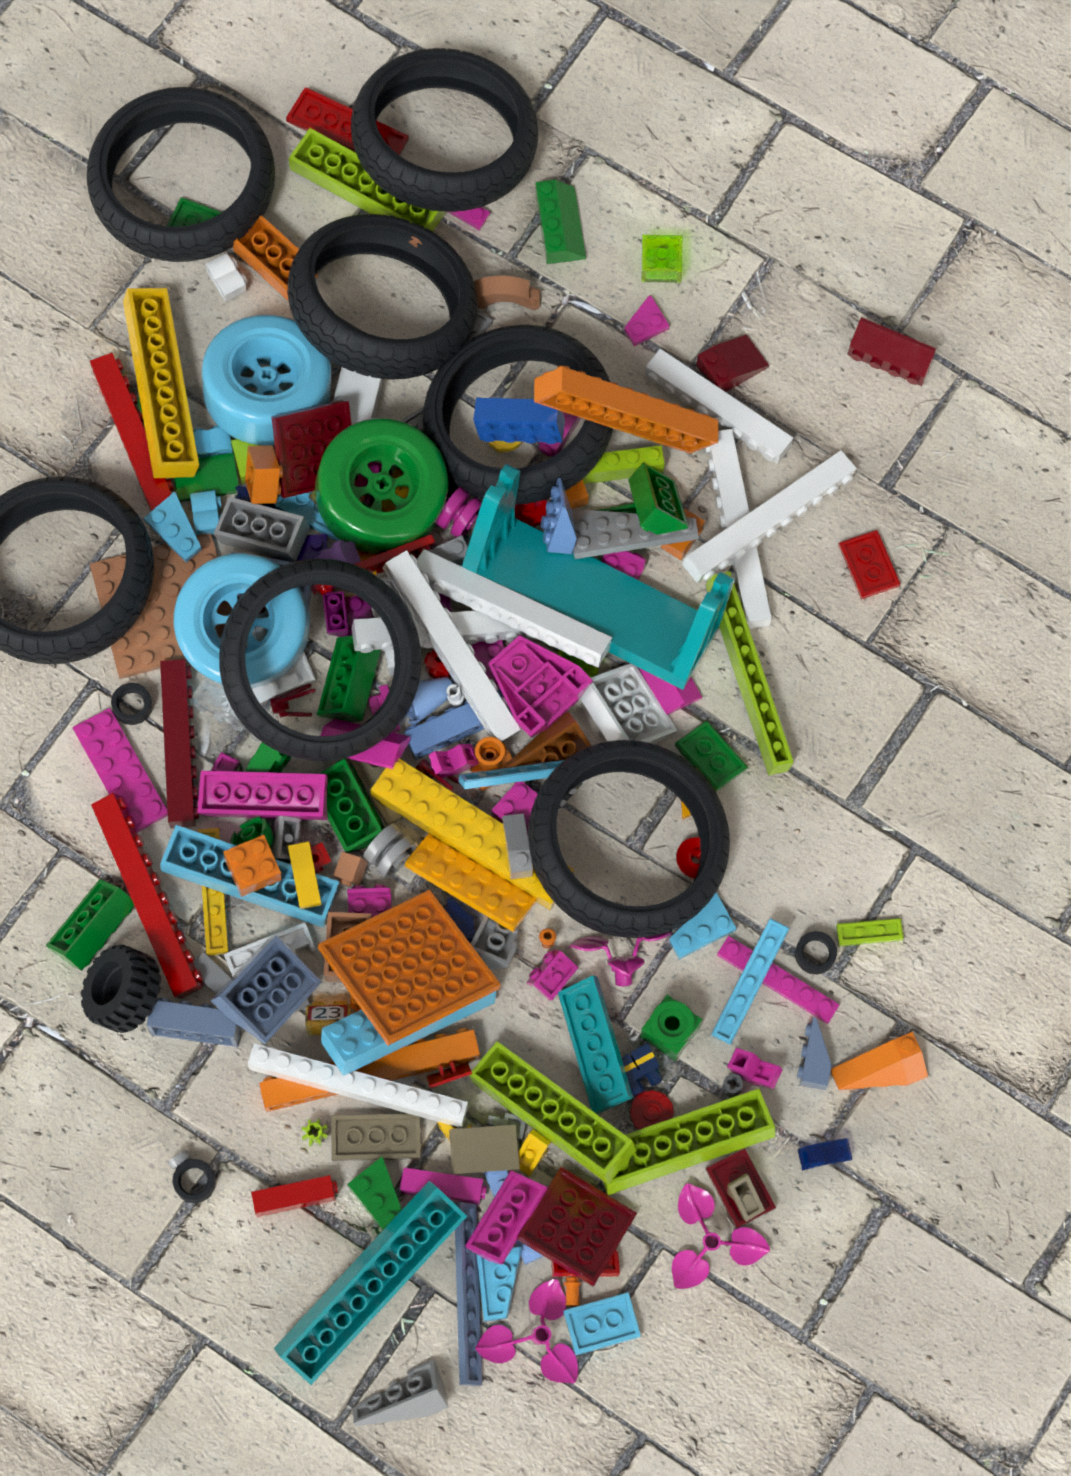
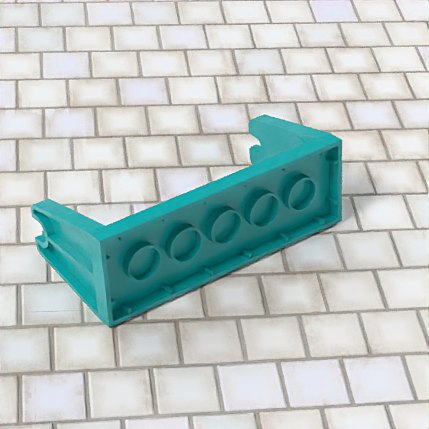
[462,464,735,690]

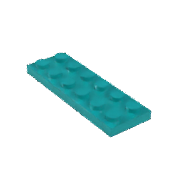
[558,975,633,1114]

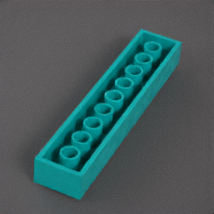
[273,1180,467,1385]

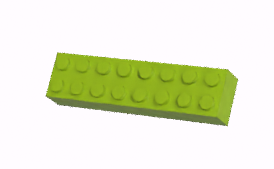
[288,128,446,232]
[469,1041,636,1184]
[603,1089,775,1195]

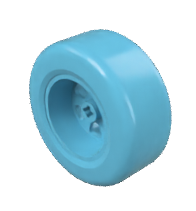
[202,315,331,446]
[173,553,310,688]

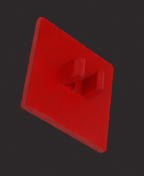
[426,1060,472,1088]

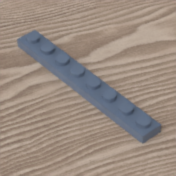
[454,1202,482,1386]

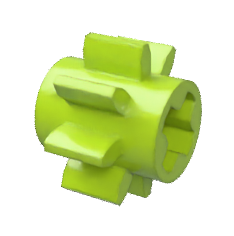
[301,1119,328,1147]

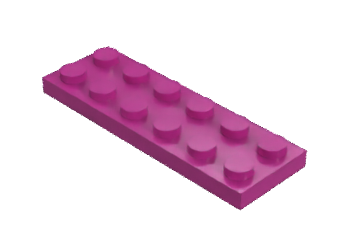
[72,708,168,832]

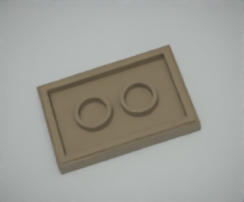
[449,1125,520,1175]

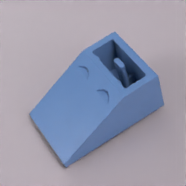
[541,478,577,554]

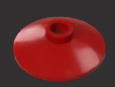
[676,837,701,879]

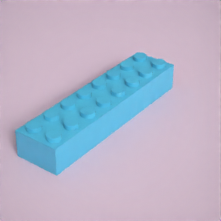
[160,825,339,928]
[321,991,496,1076]

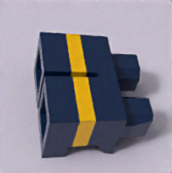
[621,1043,662,1097]

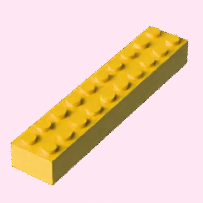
[123,288,199,478]
[371,759,575,910]

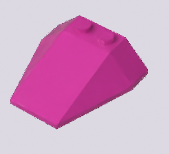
[488,635,593,737]

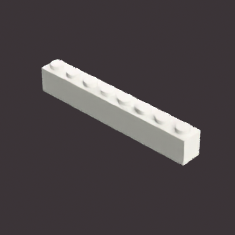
[645,349,793,464]

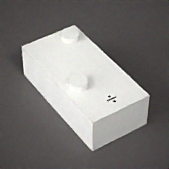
[333,367,384,425]

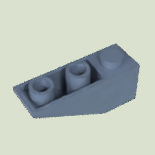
[797,1017,831,1090]

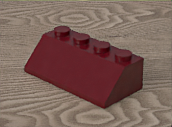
[847,317,936,386]

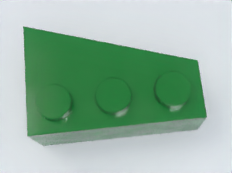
[243,742,292,773]
[347,1157,402,1231]

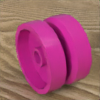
[436,487,483,538]

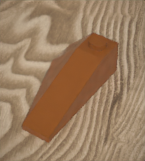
[504,711,591,783]

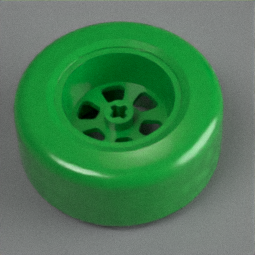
[315,418,449,554]

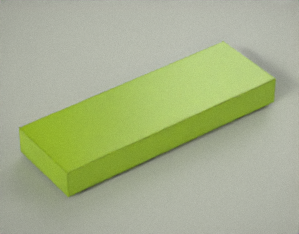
[836,918,904,947]

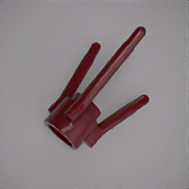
[270,684,316,718]
[415,759,462,790]

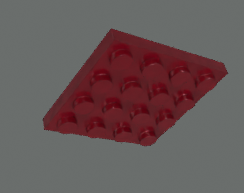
[271,399,358,498]
[517,1167,637,1287]

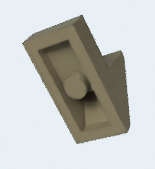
[727,1173,765,1222]

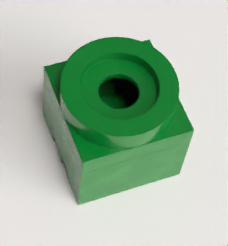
[640,995,703,1062]

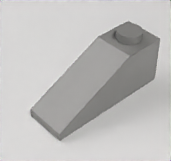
[502,814,533,879]

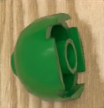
[230,817,274,848]

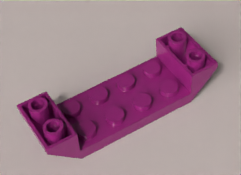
[323,589,452,637]

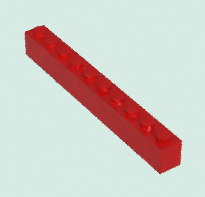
[89,352,174,543]
[91,793,204,999]

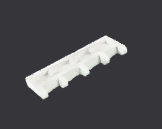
[224,923,316,977]

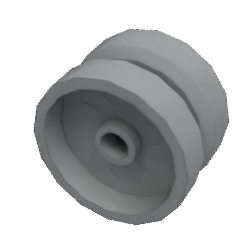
[363,823,418,878]

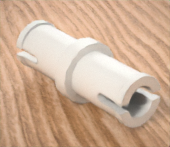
[446,684,465,708]

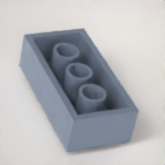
[147,998,241,1047]

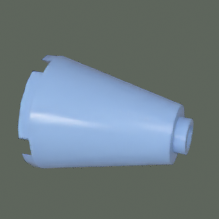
[405,677,455,725]

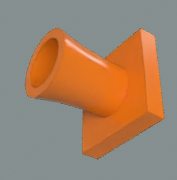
[469,737,513,791]

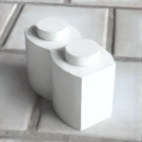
[205,253,248,302]

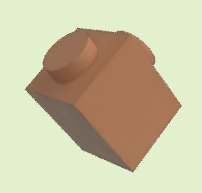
[333,852,368,887]

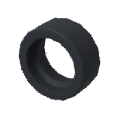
[111,683,153,725]
[795,931,837,975]
[172,1159,216,1203]

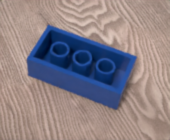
[473,398,565,444]

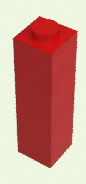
[251,1175,339,1217]

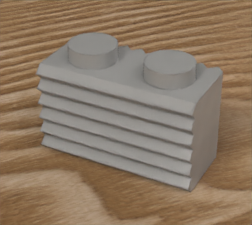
[271,816,301,864]

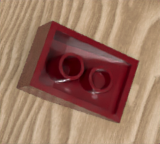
[696,335,769,392]

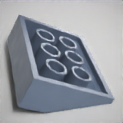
[211,936,321,1044]

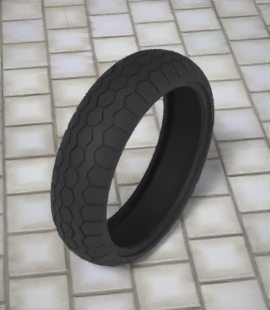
[351,48,538,212]
[87,87,275,262]
[288,214,478,380]
[423,325,613,504]
[0,476,154,665]
[219,559,422,761]
[528,740,730,938]

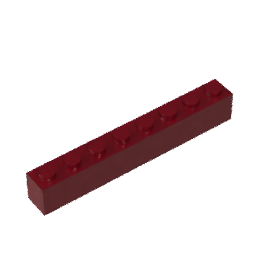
[160,659,199,828]

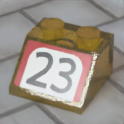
[305,1001,352,1036]

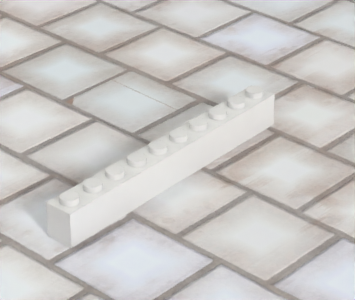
[704,429,772,629]
[682,450,857,583]
[417,549,612,667]
[383,550,521,742]
[352,611,537,653]
[248,1043,468,1128]

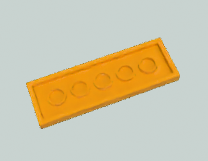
[404,834,537,932]

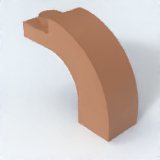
[474,276,540,311]

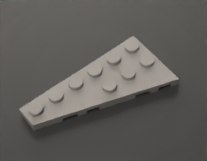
[572,509,699,559]

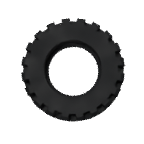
[81,944,161,1033]

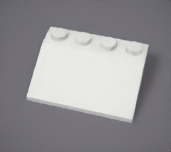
[580,663,678,744]

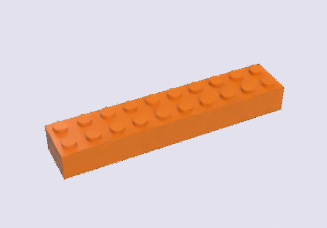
[534,366,718,454]

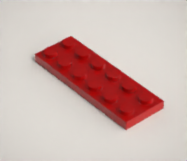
[286,87,409,155]
[311,534,435,596]

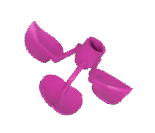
[569,931,671,986]
[671,1183,770,1289]
[475,1279,578,1383]

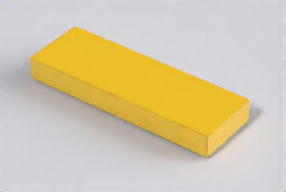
[288,842,321,909]

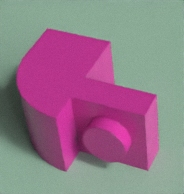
[429,744,479,778]
[727,1048,783,1089]

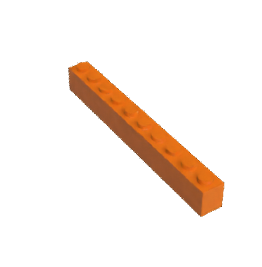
[259,1028,480,1112]

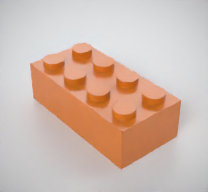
[233,215,318,302]

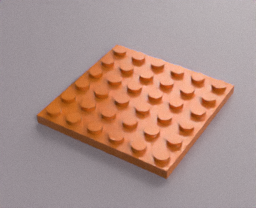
[318,890,501,1046]

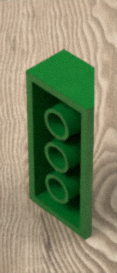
[535,180,586,264]
[628,462,688,535]
[317,635,381,722]
[319,759,385,853]
[45,879,134,971]

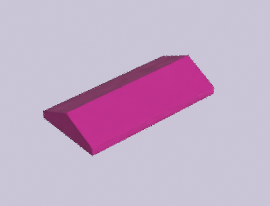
[638,667,702,715]
[320,719,411,769]
[465,1170,548,1265]

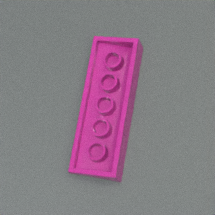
[197,771,328,820]

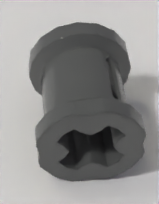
[722,1073,743,1097]

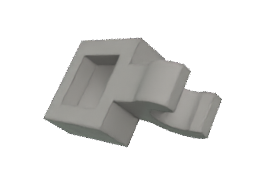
[487,1113,526,1141]

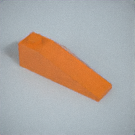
[830,1032,928,1090]

